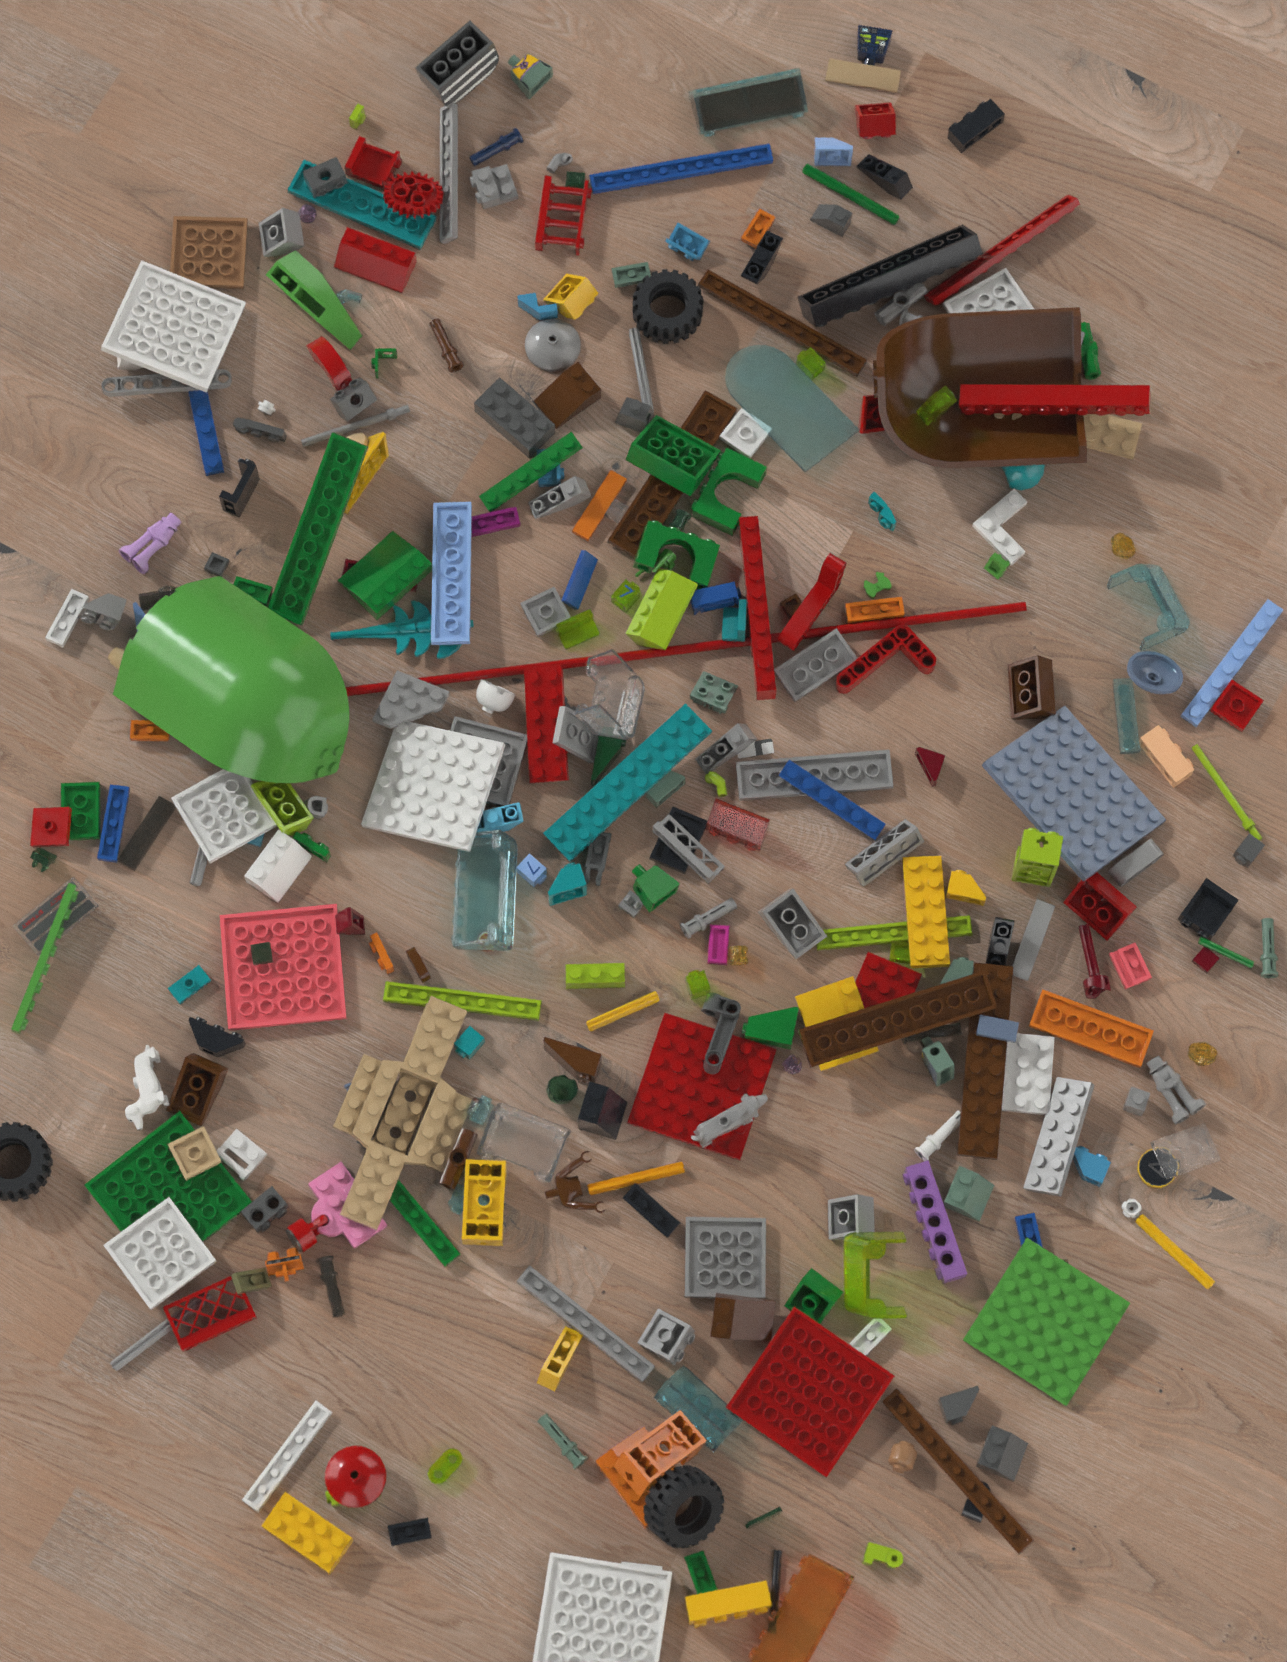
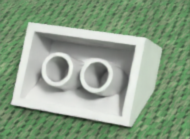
[244,829,312,903]

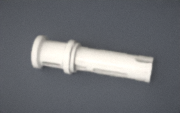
[914,1110,961,1161]

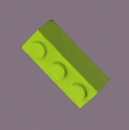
[565,963,625,989]

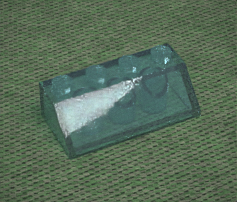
[654,1365,743,1452]

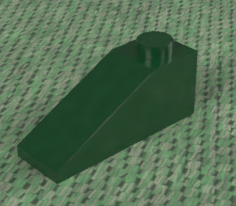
[591,725,627,786]

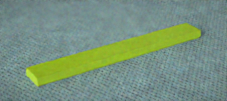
[816,915,973,951]
[383,981,542,1021]

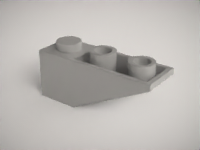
[528,476,591,519]
[695,723,757,774]

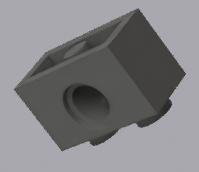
[303,157,347,197]
[330,378,377,421]

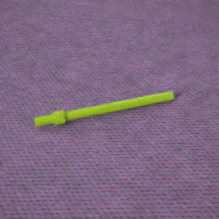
[1191,744,1263,841]

